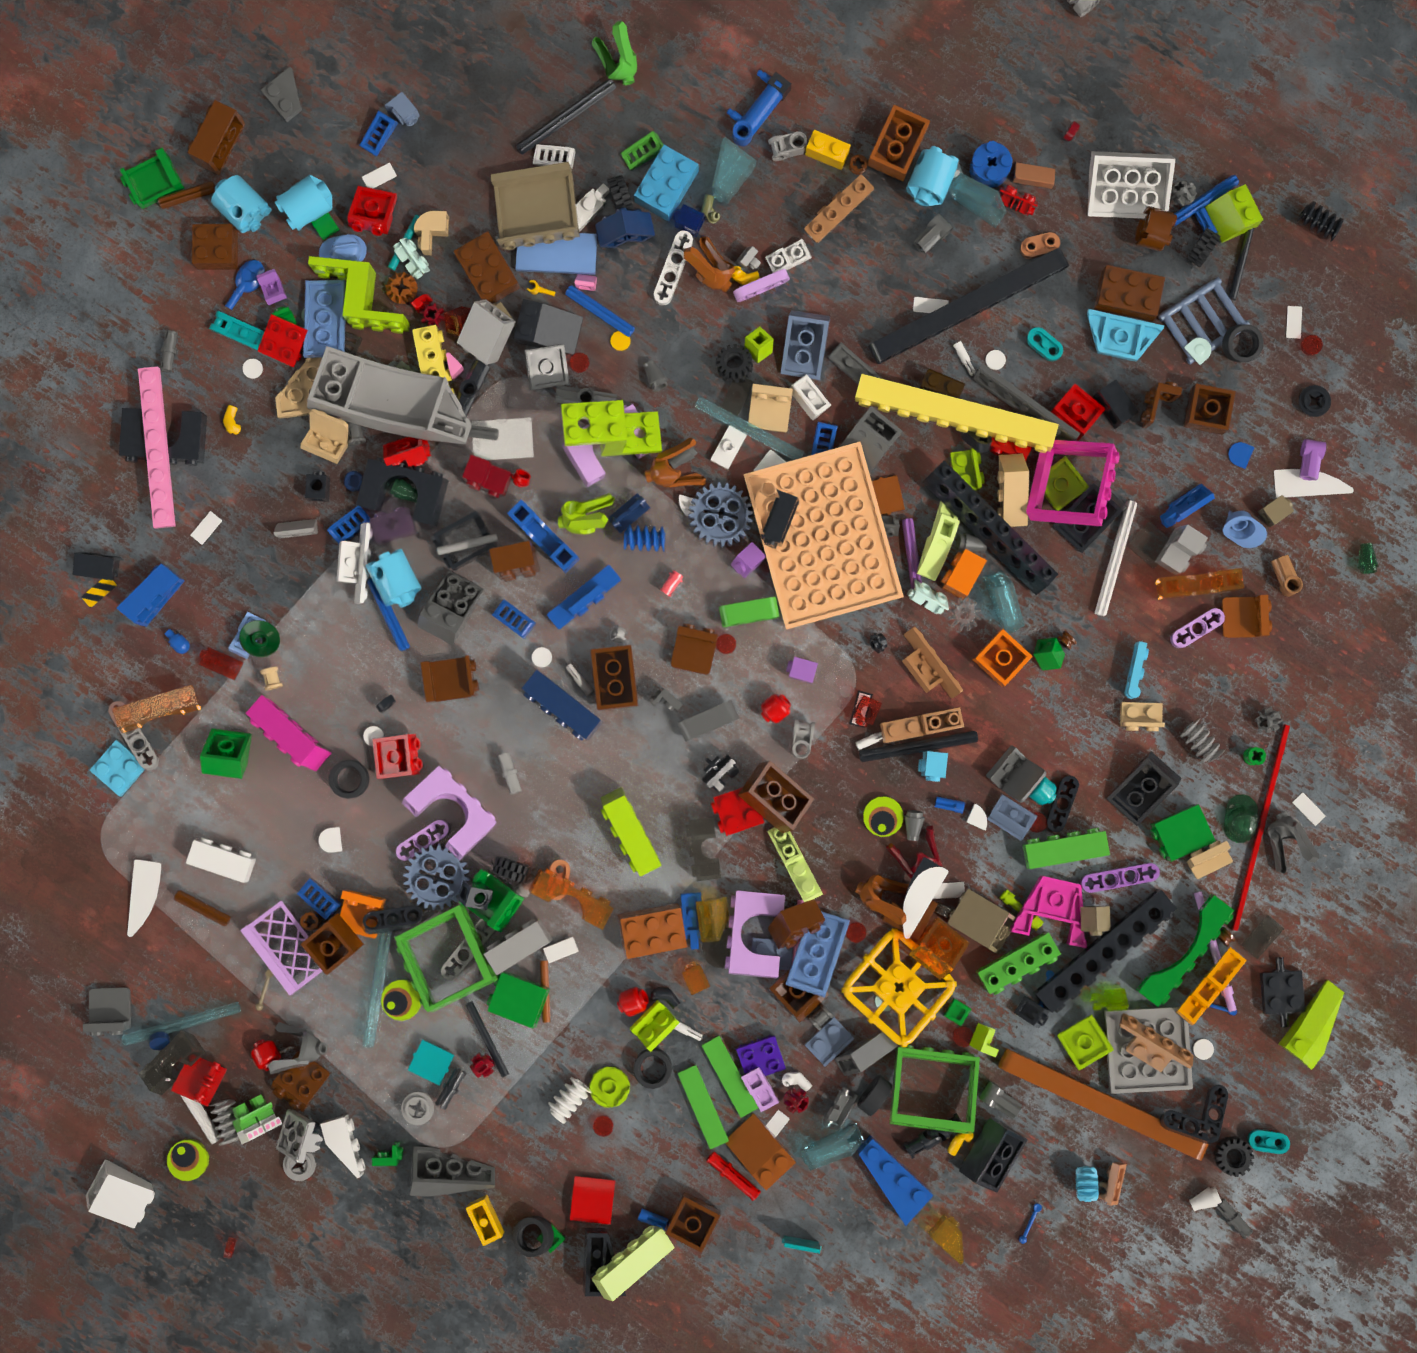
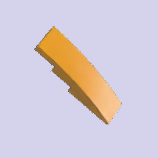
[1176,947,1247,1025]

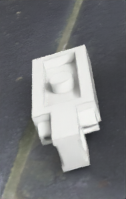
[576,183,610,232]

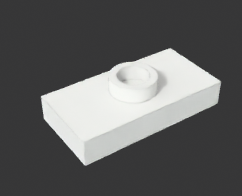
[710,425,747,470]

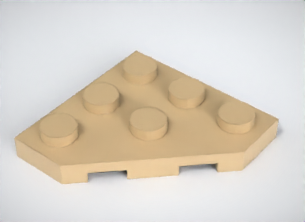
[275,358,322,419]

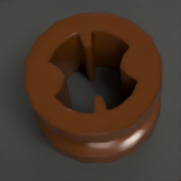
[849,154,868,175]
[1057,631,1077,651]
[1218,927,1235,947]

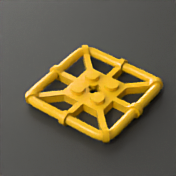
[841,928,957,1047]

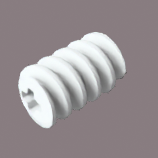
[548,1077,592,1124]

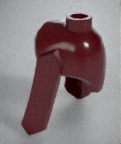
[886,825,942,879]

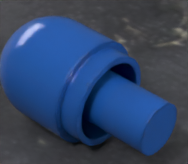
[165,629,190,654]

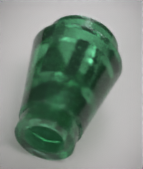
[390,479,418,503]
[1358,543,1379,574]

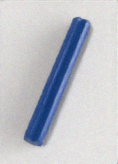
[1174,175,1239,226]
[565,285,635,337]
[367,578,410,651]

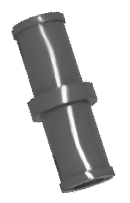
[159,330,178,373]
[1215,1198,1253,1239]

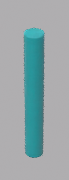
[388,215,420,271]

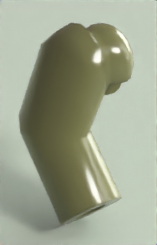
[701,194,720,224]

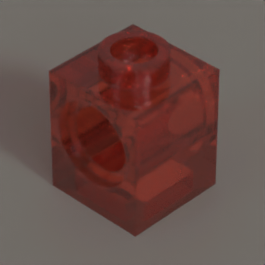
[852,695,882,727]

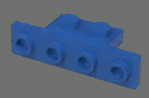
[547,565,621,630]

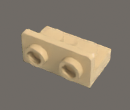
[1120,702,1165,731]

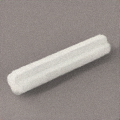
[181,1095,221,1144]

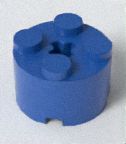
[970,141,1013,188]

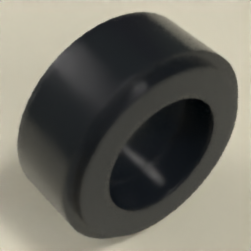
[376,695,396,713]

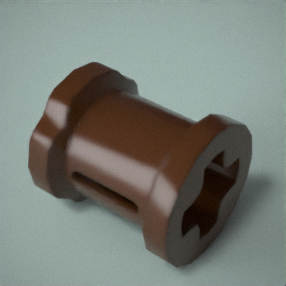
[300,911,323,931]

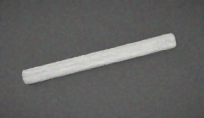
[1095,500,1137,616]

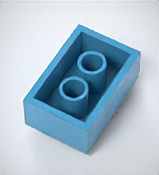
[634,145,699,222]

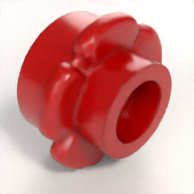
[511,469,531,487]

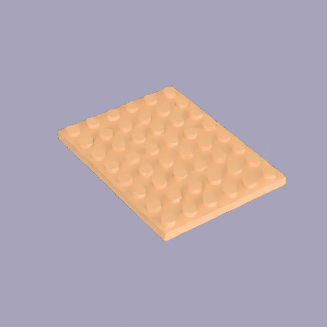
[744,442,904,630]

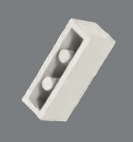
[186,837,256,883]

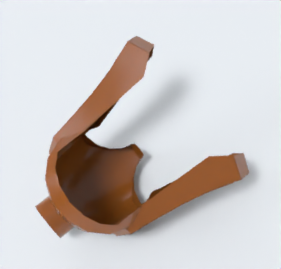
[684,237,735,293]
[645,438,706,488]
[855,875,909,925]

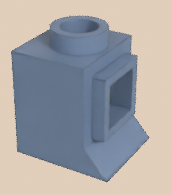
[385,92,420,126]

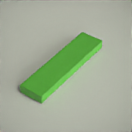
[702,1035,758,1118]
[678,1065,729,1149]

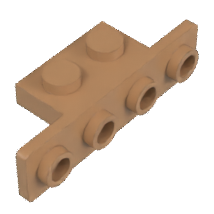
[804,175,874,243]
[902,626,963,698]
[1119,1013,1194,1072]

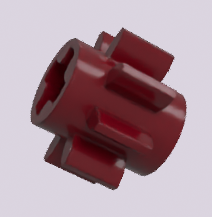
[420,303,445,328]
[470,1052,495,1078]
[783,1087,809,1114]

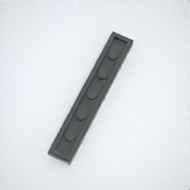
[972,363,1080,441]

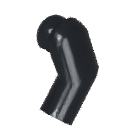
[650,987,681,1009]

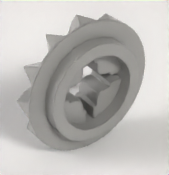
[401,1092,434,1125]
[283,1150,317,1181]

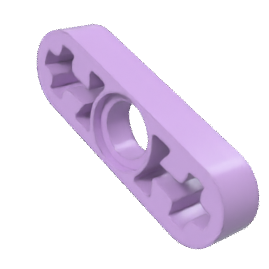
[733,269,790,302]
[1170,608,1225,648]
[396,820,450,861]

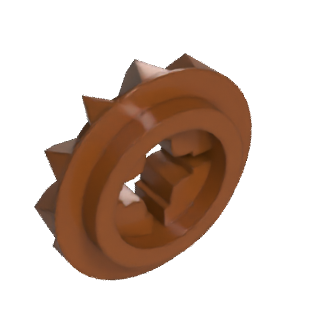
[385,272,418,304]

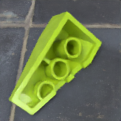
[1278,980,1344,1070]

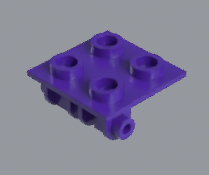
[736,1035,786,1076]

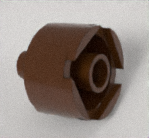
[1135,206,1177,252]

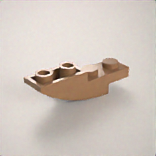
[880,707,964,743]

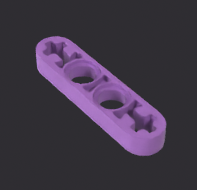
[1080,863,1160,893]

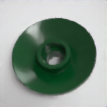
[239,620,280,657]

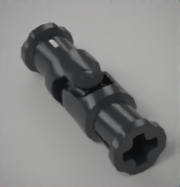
[903,1113,962,1159]

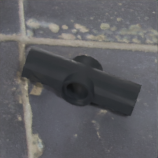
[456,360,491,417]

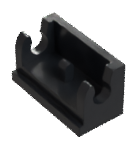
[1092,380,1139,429]
[72,552,121,581]

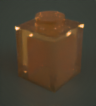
[682,961,710,995]

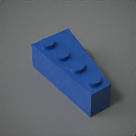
[857,1135,934,1226]

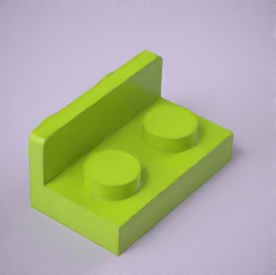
[950,448,984,490]
[630,1000,680,1051]

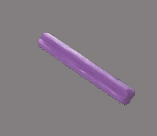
[902,518,922,589]

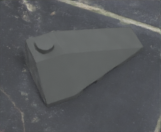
[410,1146,495,1196]

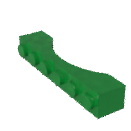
[1136,893,1234,1007]

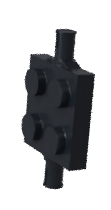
[1260,957,1305,1027]

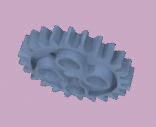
[688,482,753,548]
[403,843,470,910]

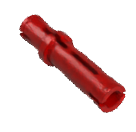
[706,1151,761,1201]

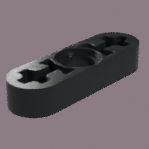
[1046,776,1079,832]

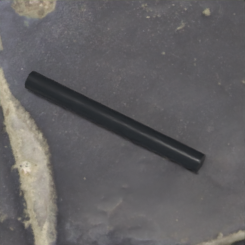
[1229,228,1254,300]
[465,1001,509,1078]

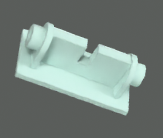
[393,238,430,279]
[907,580,949,614]

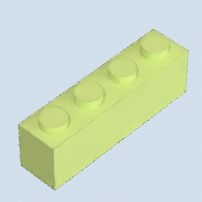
[591,1226,674,1301]

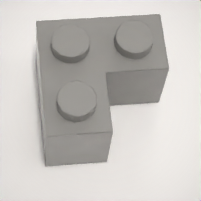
[1155,525,1208,575]

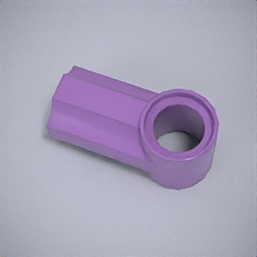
[1299,439,1326,481]

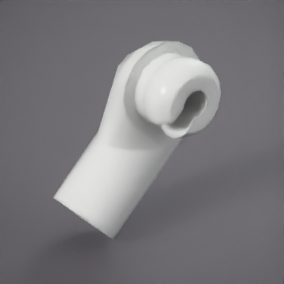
[782,1072,812,1092]

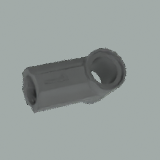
[913,213,954,254]
[978,1081,1022,1119]

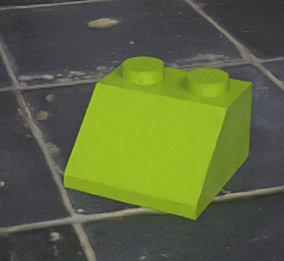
[1205,184,1263,243]

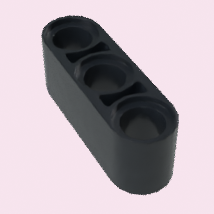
[362,906,422,934]

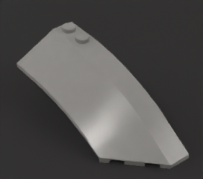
[307,346,472,444]

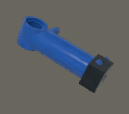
[727,70,792,146]

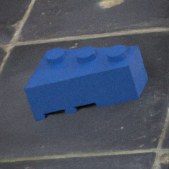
[116,563,185,627]

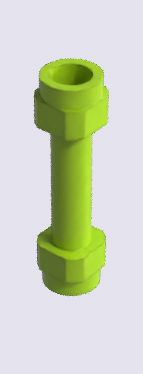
[999,889,1044,931]

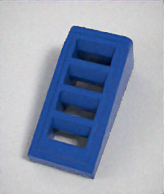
[359,110,399,156]
[811,421,838,455]
[327,506,372,544]
[492,599,536,639]
[297,878,342,920]

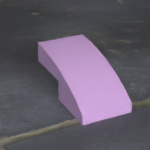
[741,1067,779,1112]

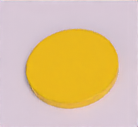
[611,331,630,351]

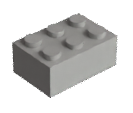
[484,918,553,975]

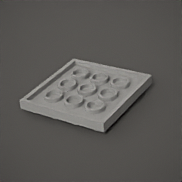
[1104,1006,1193,1094]

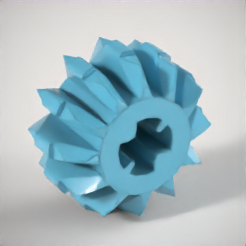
[1075,1166,1099,1202]

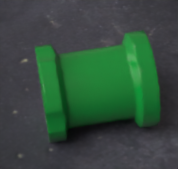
[1243,747,1266,765]

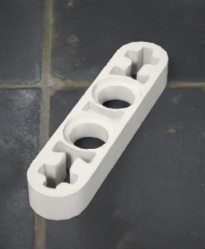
[654,230,693,306]

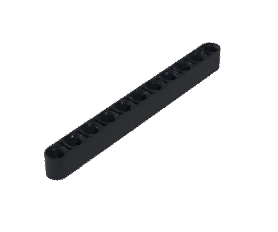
[868,248,1069,365]

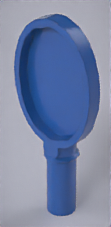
[225,260,265,310]

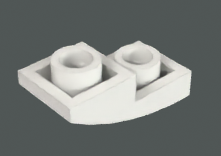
[765,239,812,273]

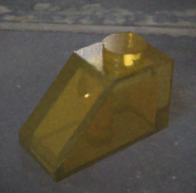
[696,897,729,942]
[928,1214,964,1265]

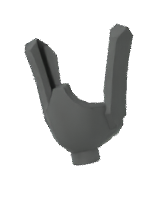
[1268,810,1319,874]
[268,1022,327,1074]

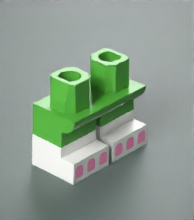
[232,1095,282,1144]

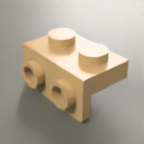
[1187,840,1233,879]

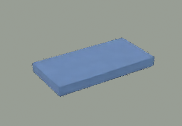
[516,233,597,275]
[303,280,346,358]
[786,911,850,998]

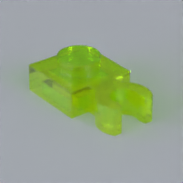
[1090,988,1129,1012]

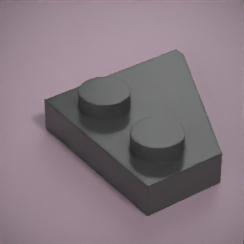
[261,67,302,122]

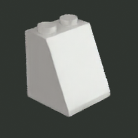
[86,1160,155,1228]

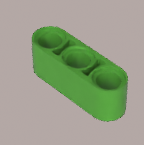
[719,597,780,627]

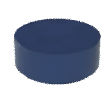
[344,471,363,492]
[149,1032,170,1050]

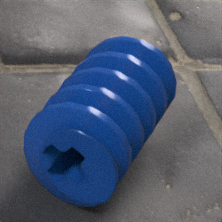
[624,525,665,552]

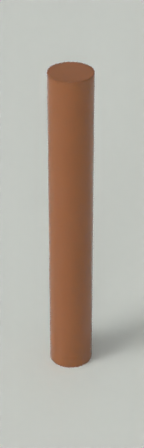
[540,960,550,1023]

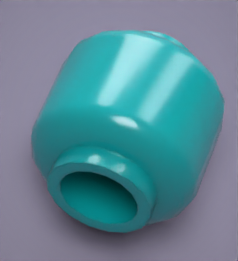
[1028,777,1056,805]

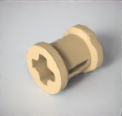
[260,667,283,691]

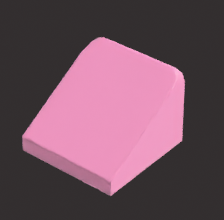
[574,274,597,291]
[446,353,464,380]

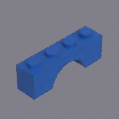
[507,499,580,574]

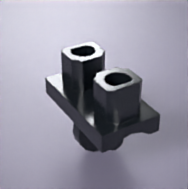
[701,754,739,792]

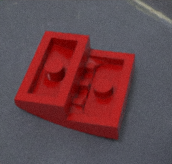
[570,1176,615,1225]

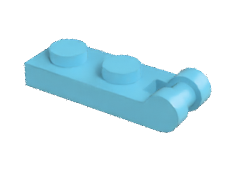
[1124,641,1149,699]

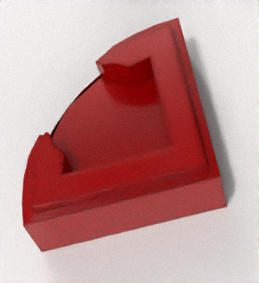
[411,294,433,313]

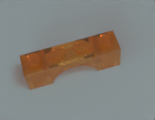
[1156,568,1244,600]
[112,685,201,733]
[528,868,614,930]

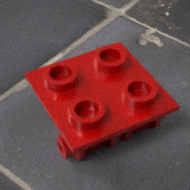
[996,185,1038,216]
[258,314,308,367]
[171,1053,227,1107]

